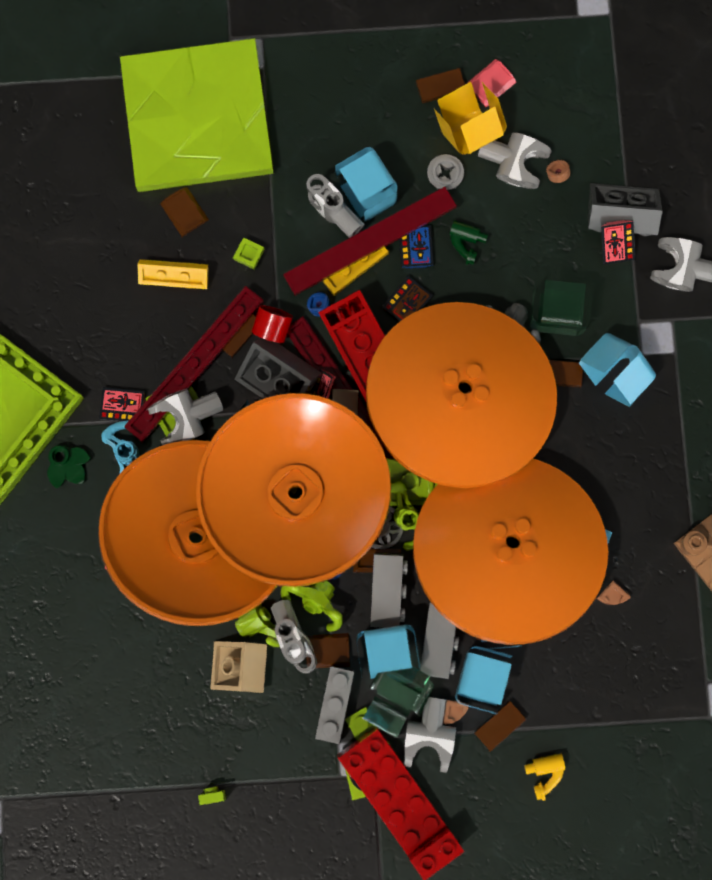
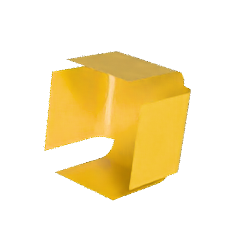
[434,82,507,154]

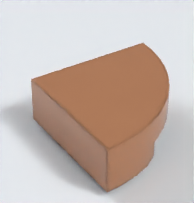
[596,581,631,605]
[443,700,469,724]

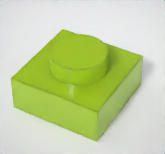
[233,238,265,270]
[345,707,377,740]
[198,786,226,805]

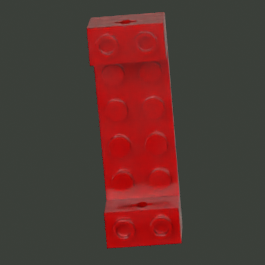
[318,290,385,402]
[337,726,465,880]

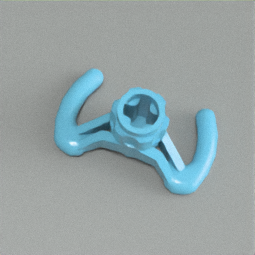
[101,421,140,473]

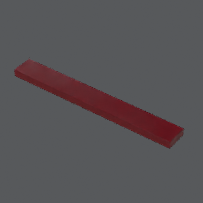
[283,187,456,296]
[124,286,264,443]
[287,316,393,458]

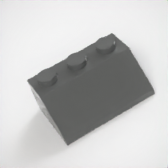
[588,183,662,236]
[234,338,322,399]

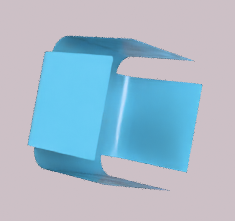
[335,147,397,222]
[579,333,656,407]
[357,625,420,679]
[455,646,512,714]

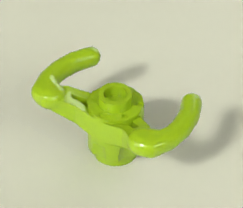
[391,481,419,551]
[281,580,343,632]
[235,604,280,647]

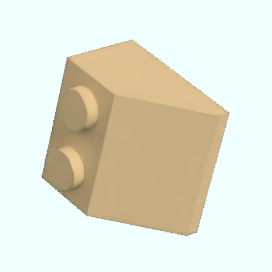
[210,641,267,693]

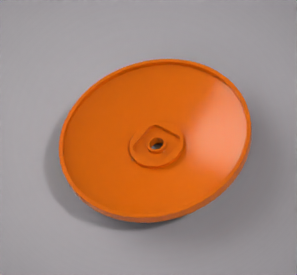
[366,302,557,488]
[196,393,391,587]
[99,440,278,626]
[413,459,608,645]

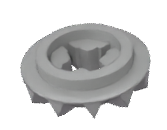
[427,154,464,190]

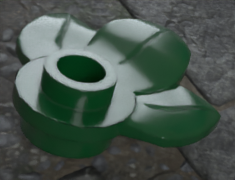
[47,445,90,488]

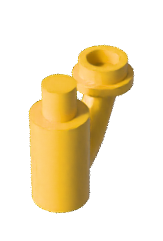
[524,753,565,801]

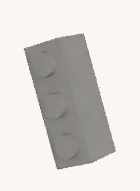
[370,553,407,628]
[419,603,459,679]
[315,667,354,744]

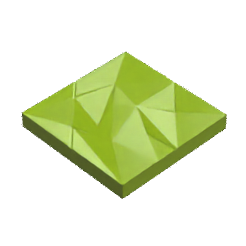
[120,38,274,192]
[0,334,84,505]

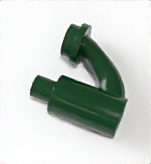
[449,220,488,265]

